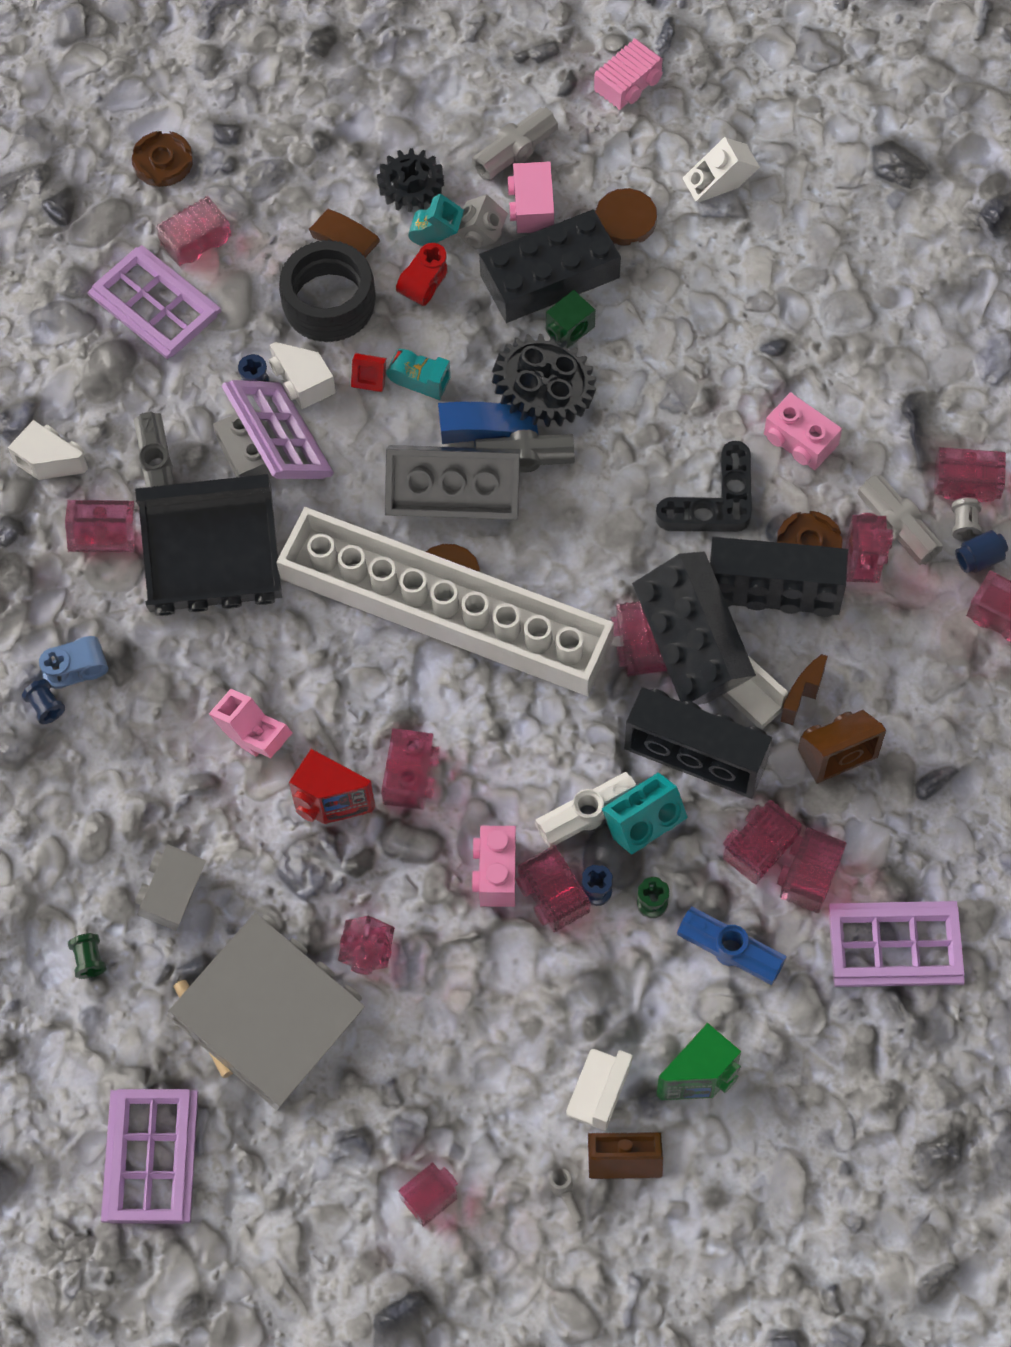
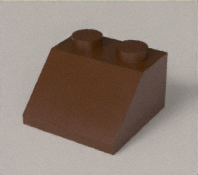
[798,710,886,784]

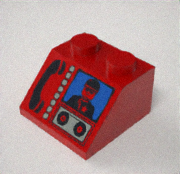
[289,749,376,824]

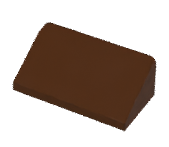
[588,1132,663,1179]

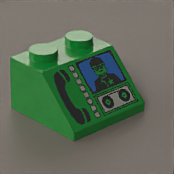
[656,1022,741,1101]

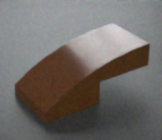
[309,209,380,258]
[780,654,828,725]

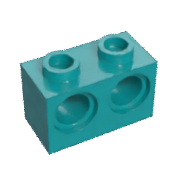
[602,772,688,855]

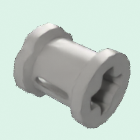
[952,498,982,541]

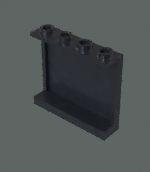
[135,474,282,616]

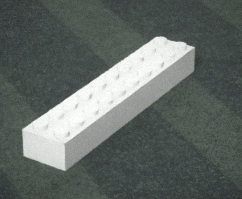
[276,507,614,696]

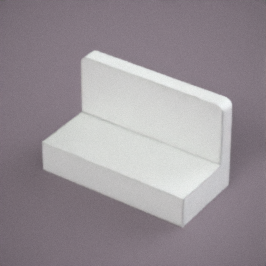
[723,656,788,729]
[566,1049,633,1131]

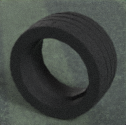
[279,240,376,342]

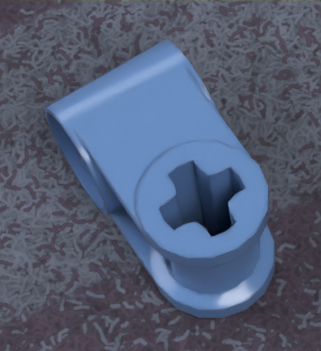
[39,636,108,689]

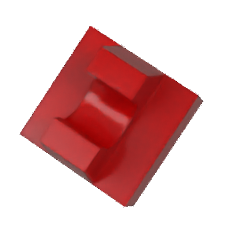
[351,353,387,392]

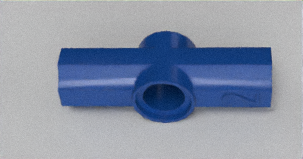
[677,906,787,985]

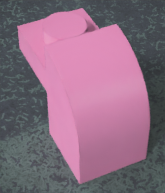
[209,689,292,758]

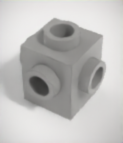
[457,194,508,250]

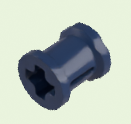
[238,354,270,382]
[22,679,65,725]
[581,865,613,906]

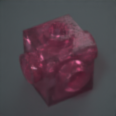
[338,915,395,975]

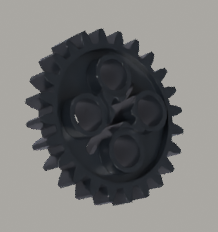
[492,334,596,427]

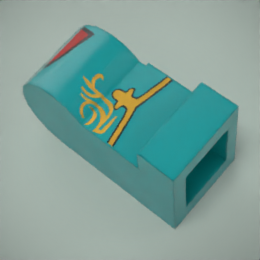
[408,193,464,246]
[386,349,451,400]

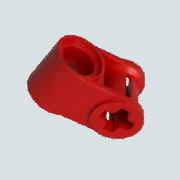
[395,243,448,306]

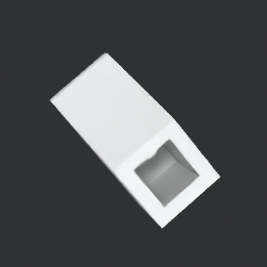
[683,137,760,202]
[268,342,336,409]
[8,420,88,480]

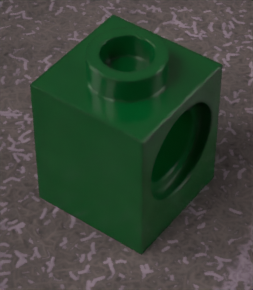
[545,290,596,349]

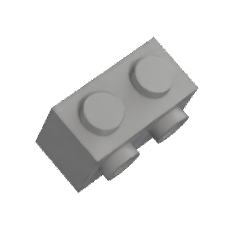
[213,414,273,479]
[134,844,207,931]

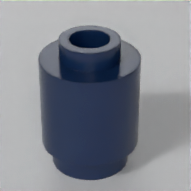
[955,530,1008,573]

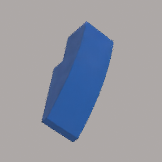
[438,402,539,447]

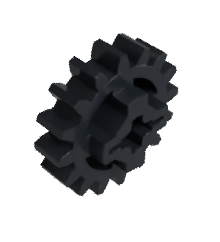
[377,148,444,212]

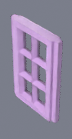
[88,245,221,360]
[221,380,334,479]
[829,901,965,987]
[101,1089,199,1224]

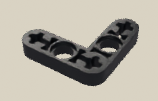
[655,441,752,532]

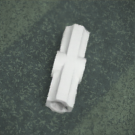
[535,772,637,848]

